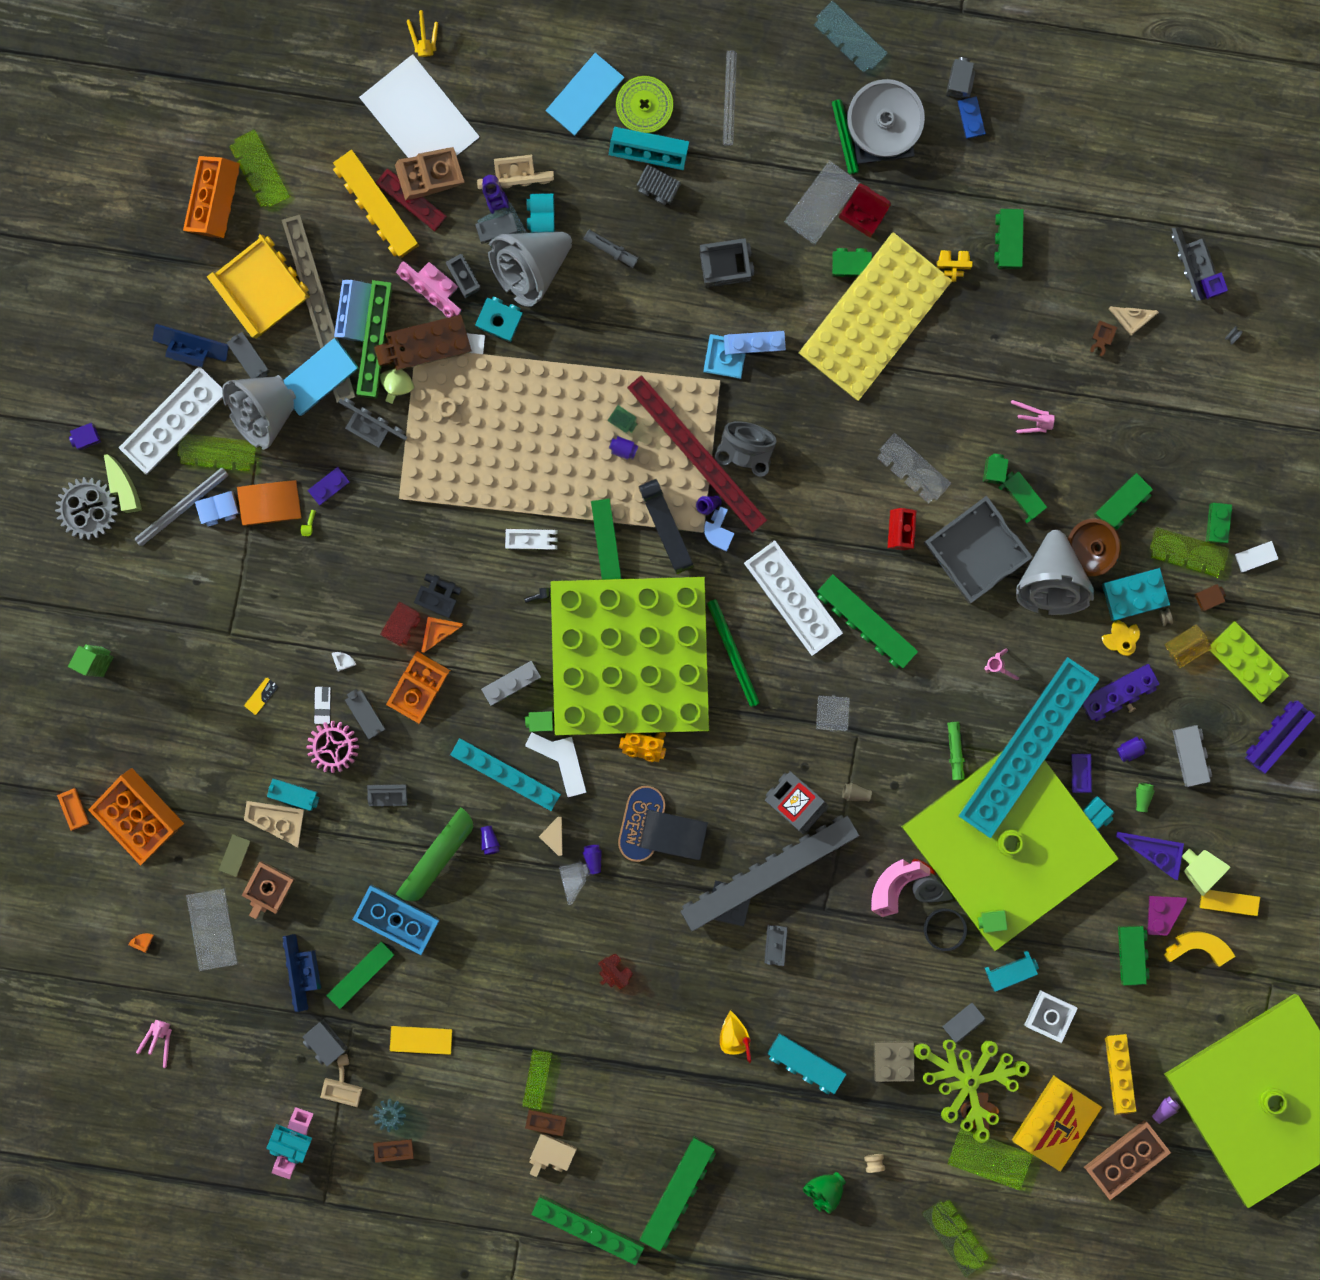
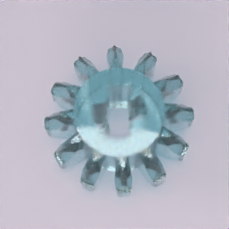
[373,1099,406,1132]

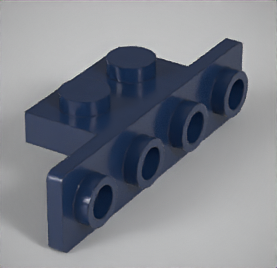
[153,324,229,367]
[283,934,321,1012]

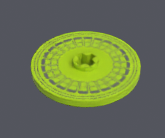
[616,76,673,133]

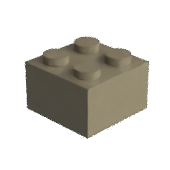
[874,1040,914,1082]

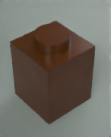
[1194,584,1226,611]

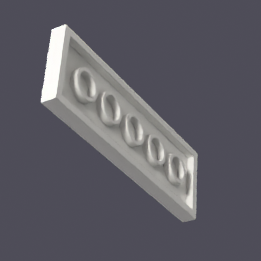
[119,366,223,475]
[744,541,843,656]

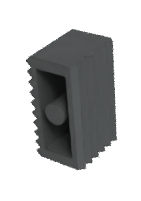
[636,165,681,206]
[446,254,481,298]

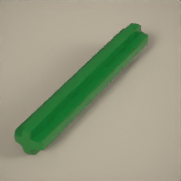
[832,99,859,174]

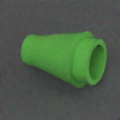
[1136,783,1155,812]

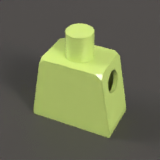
[1182,848,1230,896]

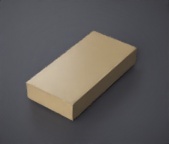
[320,1078,363,1107]

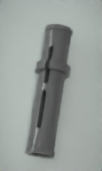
[583,229,639,268]

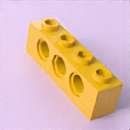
[1105,1034,1136,1115]

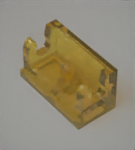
[1164,624,1212,669]

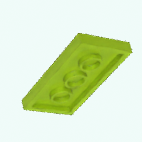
[1207,621,1289,703]

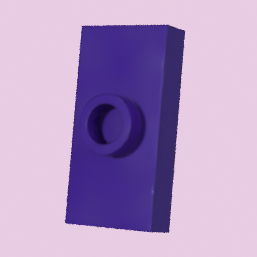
[1071,754,1092,793]

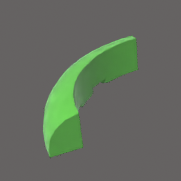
[396,807,473,901]

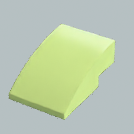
[104,455,142,513]

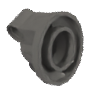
[715,421,777,477]

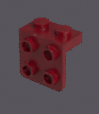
[838,184,891,238]

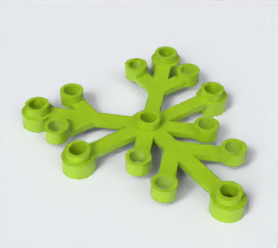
[914,1039,1029,1143]

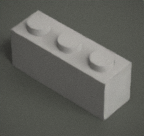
[481,661,542,706]
[1172,725,1212,787]

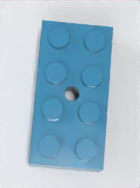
[352,885,440,955]

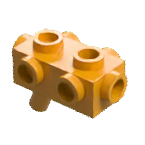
[619,732,666,762]

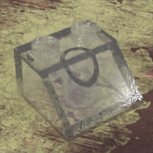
[559,861,589,905]

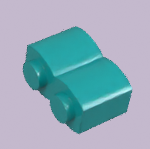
[527,194,555,233]

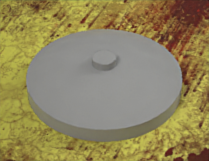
[847,79,925,157]

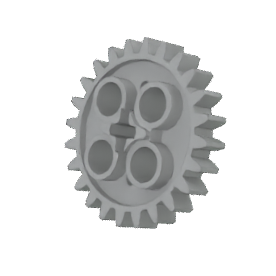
[55,477,119,540]

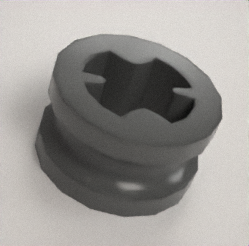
[1225,326,1243,345]

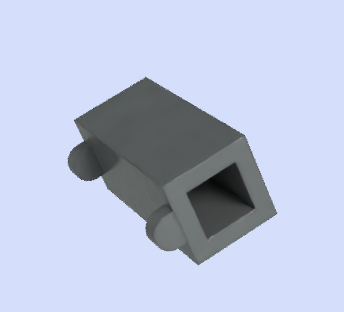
[226,332,270,379]
[345,689,386,739]

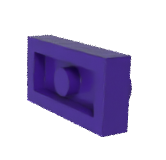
[308,467,350,506]

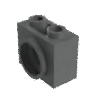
[946,57,975,99]

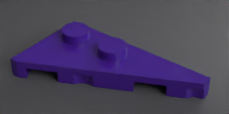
[1116,832,1184,880]

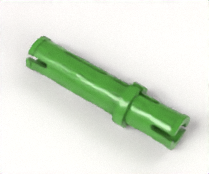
[947,722,965,780]

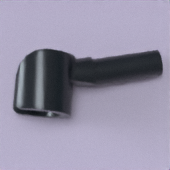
[524,588,550,603]

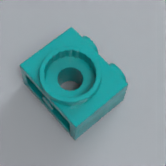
[475,297,523,343]

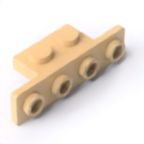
[477,155,554,190]

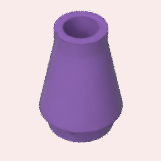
[1152,1096,1181,1124]

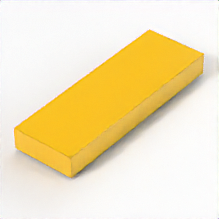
[1200,890,1260,916]

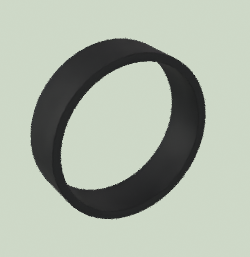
[924,908,967,951]

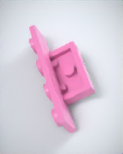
[396,261,461,318]

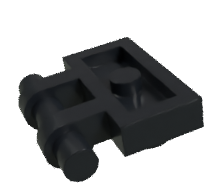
[414,573,462,618]

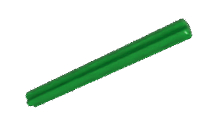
[707,599,759,707]

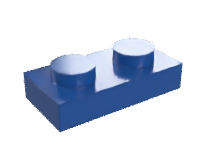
[958,97,985,139]

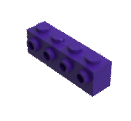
[1082,664,1159,722]

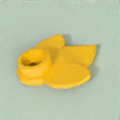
[1102,620,1140,656]

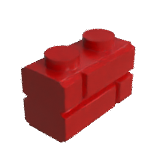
[888,508,917,550]

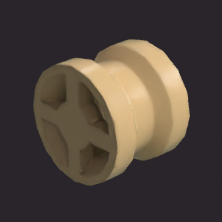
[864,1154,885,1173]

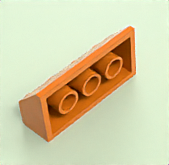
[183,156,240,238]

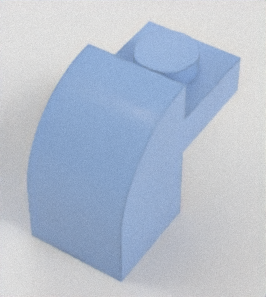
[704,507,734,551]

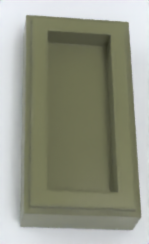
[219,834,251,877]

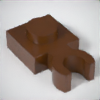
[1090,320,1117,357]

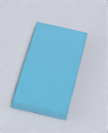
[546,53,624,136]
[283,338,359,416]

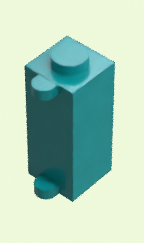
[267,778,320,811]
[985,951,1039,992]

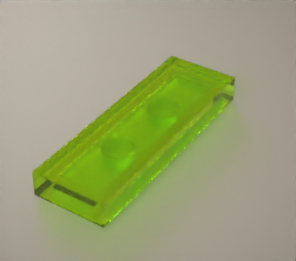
[522,1049,552,1110]

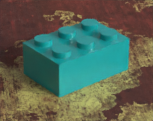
[1102,568,1170,621]

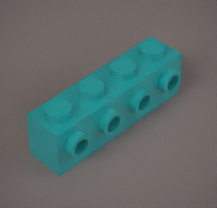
[609,127,689,170]
[768,1033,846,1095]

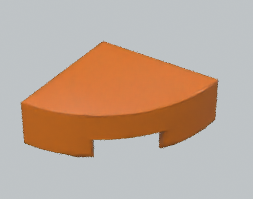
[128,933,154,953]

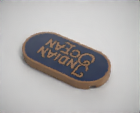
[618,786,665,862]

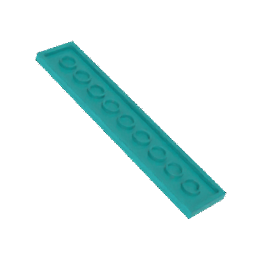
[958,657,1099,838]

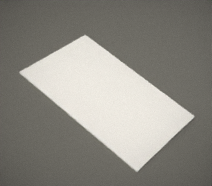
[359,54,479,158]

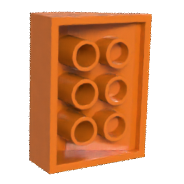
[88,768,184,866]

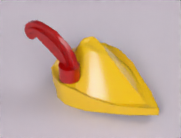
[719,1010,751,1063]

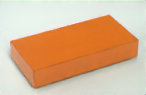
[57,788,90,831]

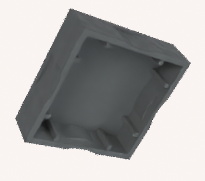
[923,496,1032,604]

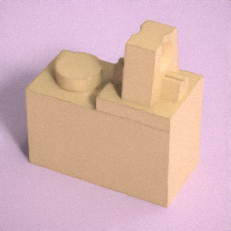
[529,1132,577,1177]

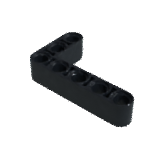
[638,479,694,574]

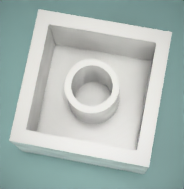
[1024,990,1077,1043]

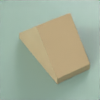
[539,817,563,856]

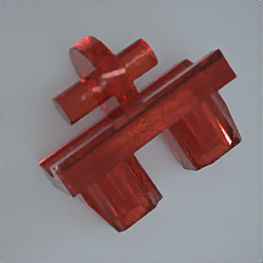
[598,954,633,990]

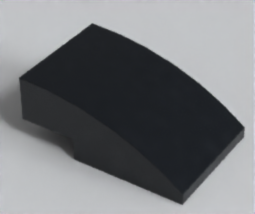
[639,810,708,860]

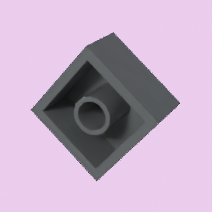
[303,1019,348,1066]

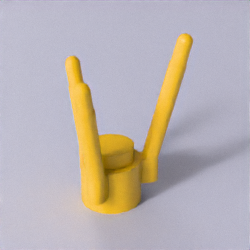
[407,10,438,57]

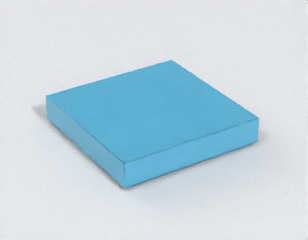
[703,334,745,379]

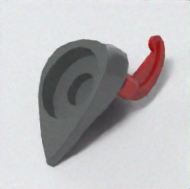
[912,859,954,902]

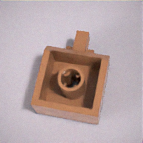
[242,861,295,919]

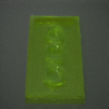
[947,1127,1033,1191]

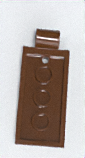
[374,315,472,371]

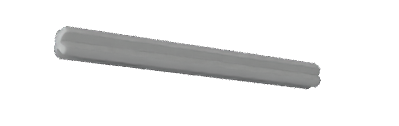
[135,468,228,546]

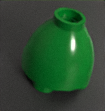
[803,1172,846,1214]

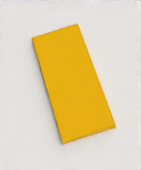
[390,1026,452,1054]

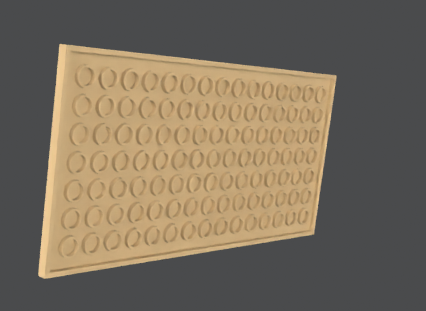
[399,353,720,533]

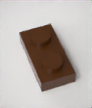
[525,1109,567,1136]
[373,1139,414,1163]

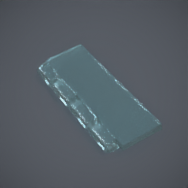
[814,1,887,72]

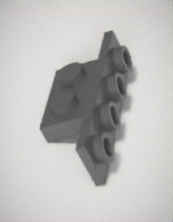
[1172,227,1217,301]
[338,398,407,448]

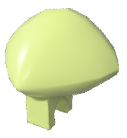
[380,369,414,404]

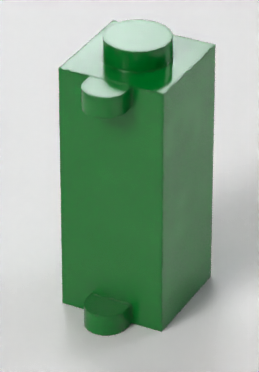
[998,471,1047,523]

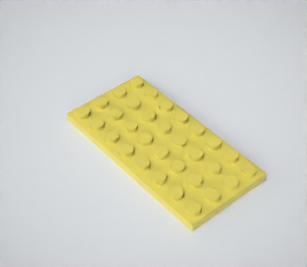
[798,232,952,401]

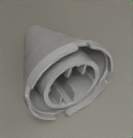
[488,232,572,306]
[1016,530,1094,615]

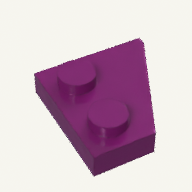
[1147,896,1187,935]

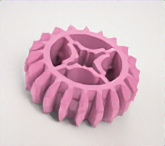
[307,721,359,773]

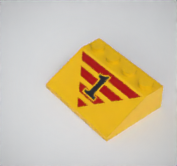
[1012,1075,1102,1172]

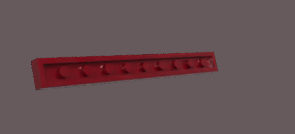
[627,375,767,533]

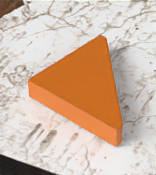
[421,617,463,652]

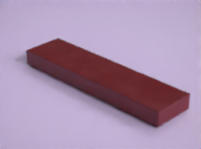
[376,169,447,232]

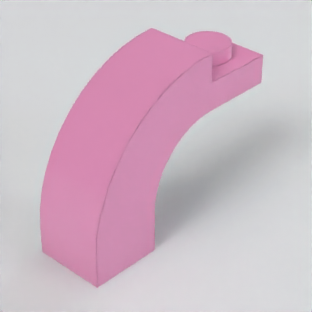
[872,860,930,917]
[272,1107,313,1179]

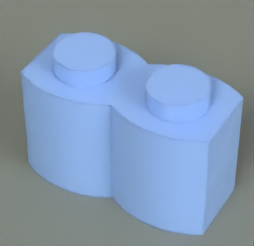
[195,491,240,527]

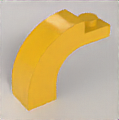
[1163,931,1235,967]

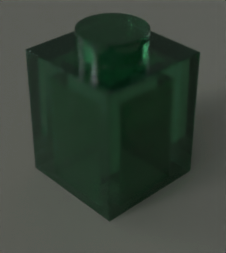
[607,405,638,435]

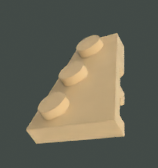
[244,801,304,847]

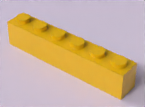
[333,150,419,259]

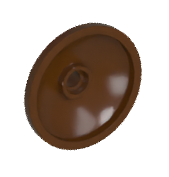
[1068,519,1121,576]

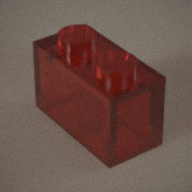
[380,602,421,646]

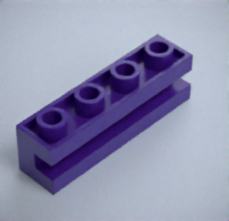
[1245,701,1315,774]

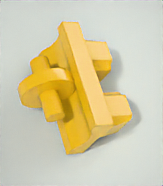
[936,250,972,282]

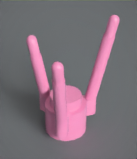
[1011,400,1054,434]
[985,649,1019,680]
[136,1020,172,1068]

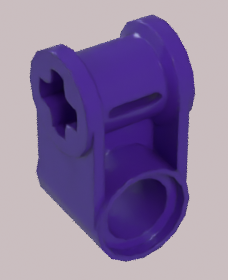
[482,175,510,214]

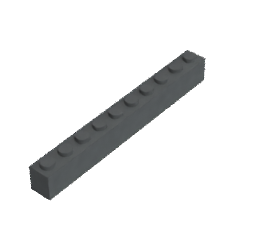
[680,815,859,932]

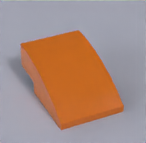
[237,480,302,526]
[386,651,451,724]

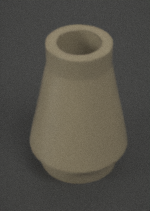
[842,782,872,802]

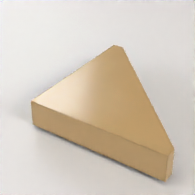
[1109,306,1159,336]

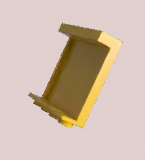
[207,234,310,339]

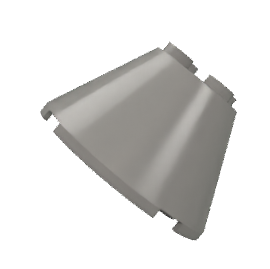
[222,375,296,450]

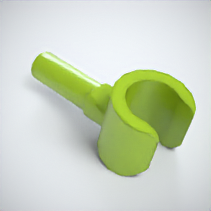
[301,510,316,536]

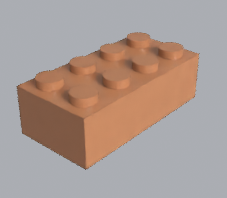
[1084,1120,1171,1200]

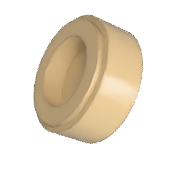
[437,398,457,418]

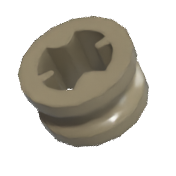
[1159,608,1173,627]

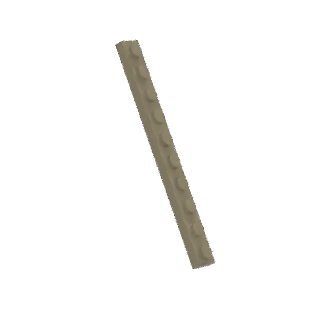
[282,215,356,403]

